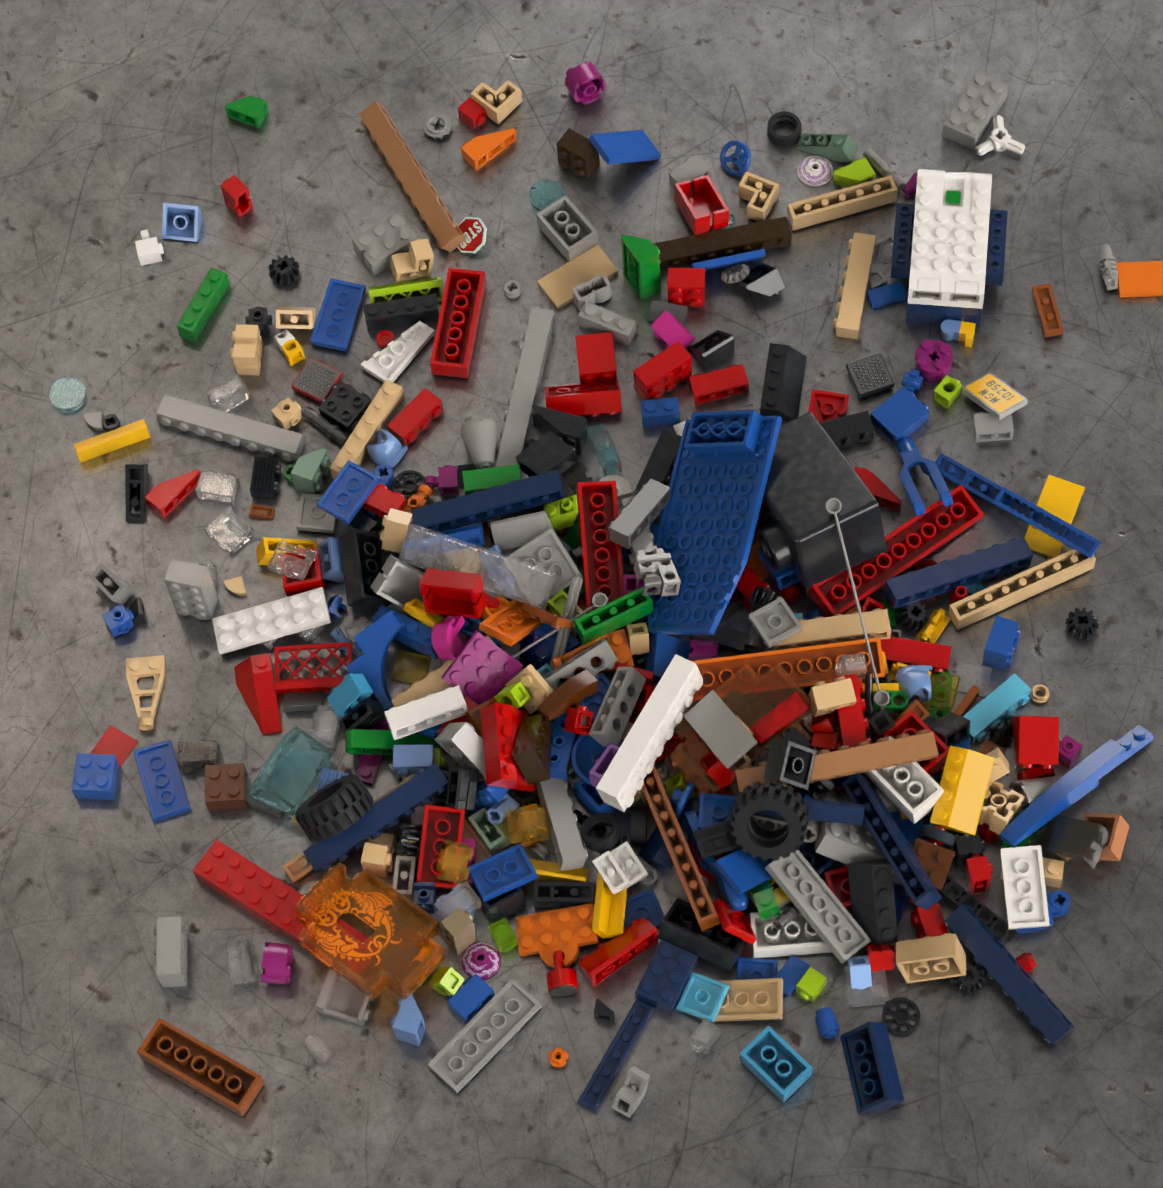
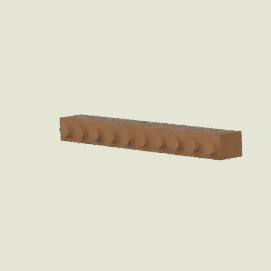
[359,101,466,253]
[735,730,938,793]

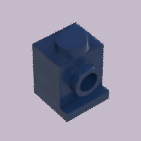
[413,882,436,915]

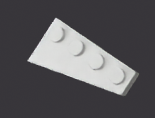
[360,321,435,383]

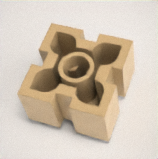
[230,324,263,375]
[978,781,1026,835]

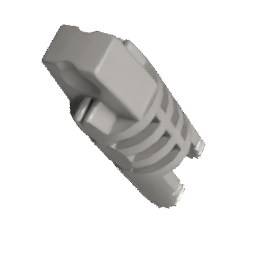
[1099,243,1118,290]

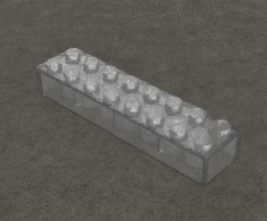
[398,523,559,610]

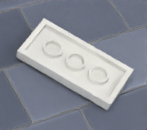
[1000,845,1049,930]

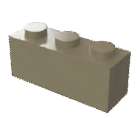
[441,907,476,956]

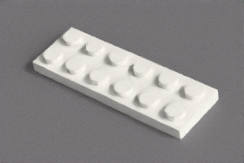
[212,587,331,655]

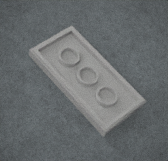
[684,690,758,769]

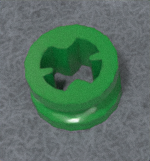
[284,464,294,484]

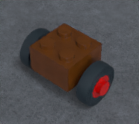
[899,825,956,903]

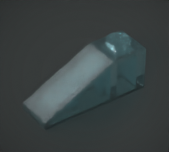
[587,423,622,477]

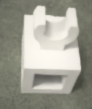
[135,229,164,266]

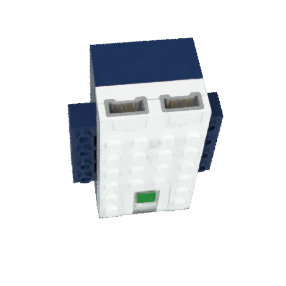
[891,169,1008,328]

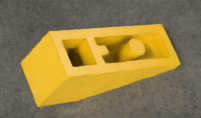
[256,537,318,566]

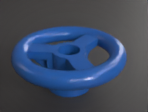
[720,140,751,177]
[670,782,695,819]

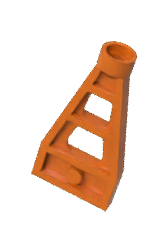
[552,629,634,672]

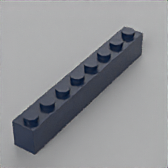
[411,470,566,536]
[883,537,1034,609]
[303,763,448,874]
[841,773,942,910]
[945,904,1075,1044]

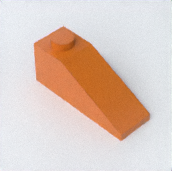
[461,128,517,170]

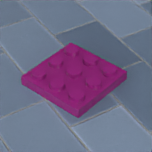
[441,630,523,705]

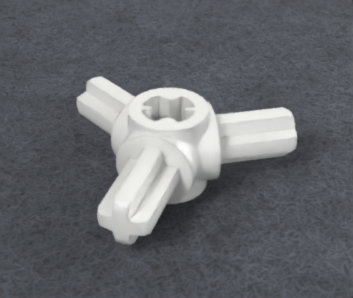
[975,115,1025,156]

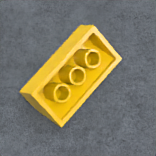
[930,746,995,835]

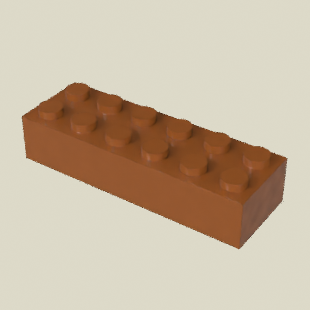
[137,1018,265,1117]

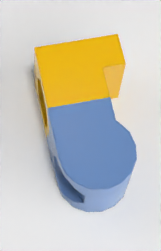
[940,319,976,348]

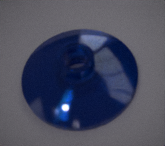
[520,634,551,670]

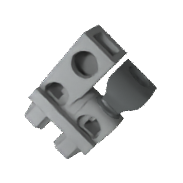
[634,548,681,597]

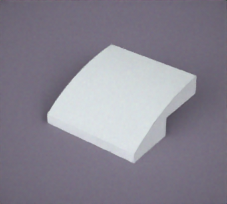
[592,841,649,894]

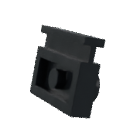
[693,820,741,860]

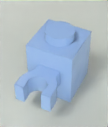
[848,955,872,989]

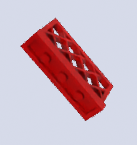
[274,642,353,695]

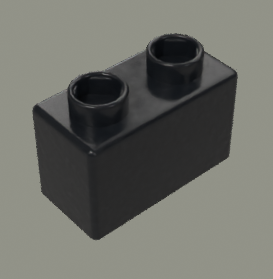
[757,412,887,588]

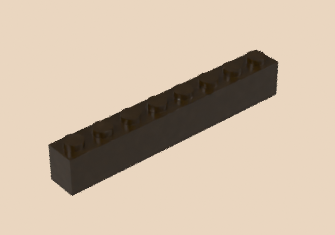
[653,216,791,272]

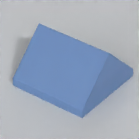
[162,202,203,242]

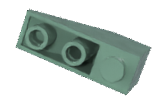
[797,133,857,162]

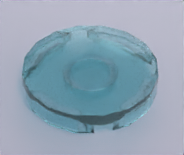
[529,179,565,212]
[49,377,86,412]

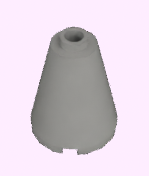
[461,418,498,469]
[1009,776,1060,813]

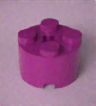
[565,61,606,104]
[914,339,953,383]
[688,639,719,661]
[261,942,293,985]

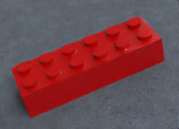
[430,268,486,378]

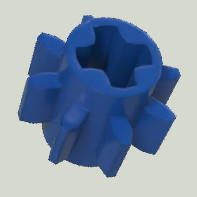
[901,368,923,393]

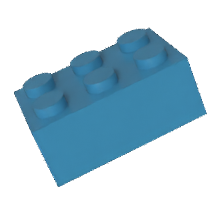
[740,1026,813,1103]

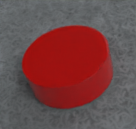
[376,330,395,349]

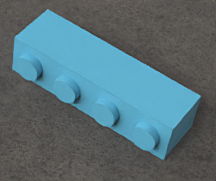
[963,673,1031,745]

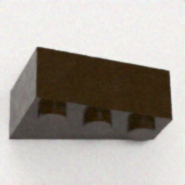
[512,713,552,785]

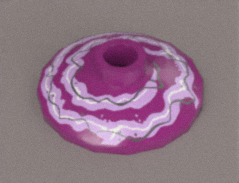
[461,941,501,980]

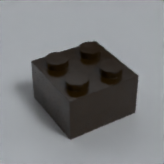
[556,128,600,180]

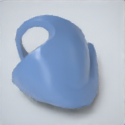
[367,429,408,468]
[896,665,932,701]

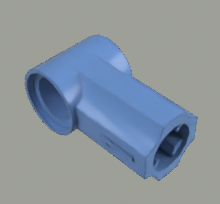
[487,793,520,824]

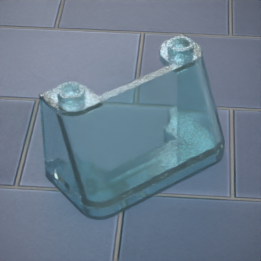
[247,726,334,816]

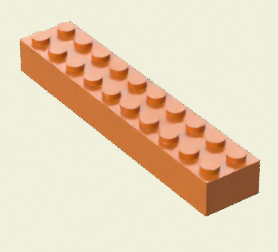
[691,637,885,701]

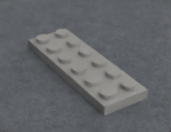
[765,850,871,963]
[427,979,542,1093]

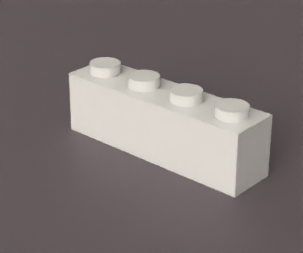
[384,685,468,740]

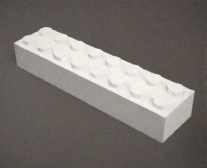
[596,654,703,812]

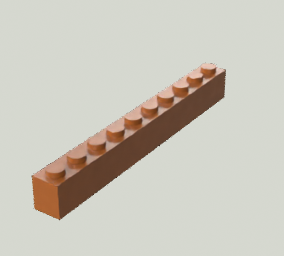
[642,766,721,931]

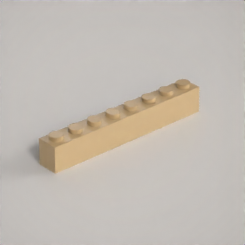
[948,549,1096,630]

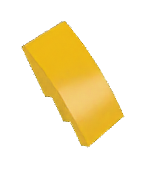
[1024,475,1085,558]

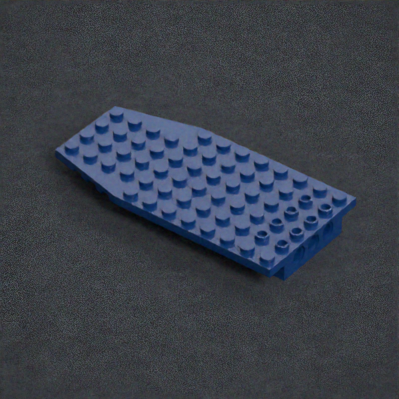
[647,410,782,635]

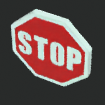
[458,217,487,254]

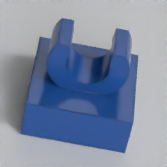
[327,595,347,619]

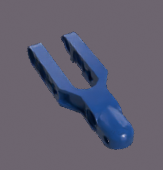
[896,437,953,517]
[683,810,749,911]

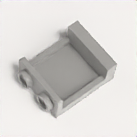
[316,969,378,1026]

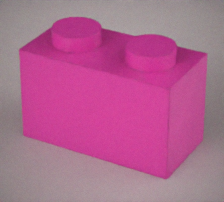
[650,310,695,349]

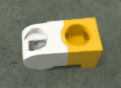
[273,329,305,367]

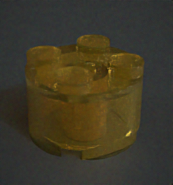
[506,807,549,847]
[436,840,473,884]

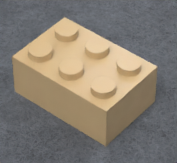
[896,933,966,984]

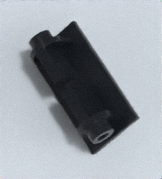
[986,715,1021,750]

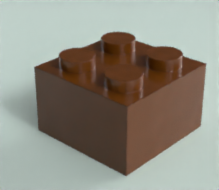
[205,763,247,811]

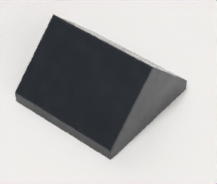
[687,330,734,370]

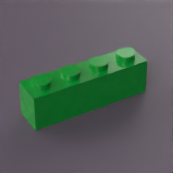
[176,267,230,343]
[574,587,653,645]

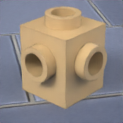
[271,397,302,430]

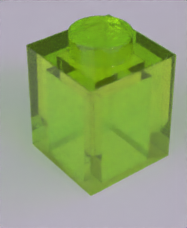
[488,918,518,953]

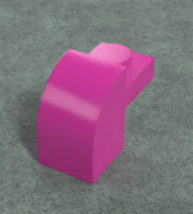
[431,616,465,660]

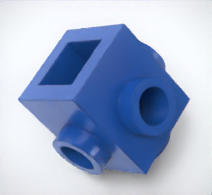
[102,604,134,637]

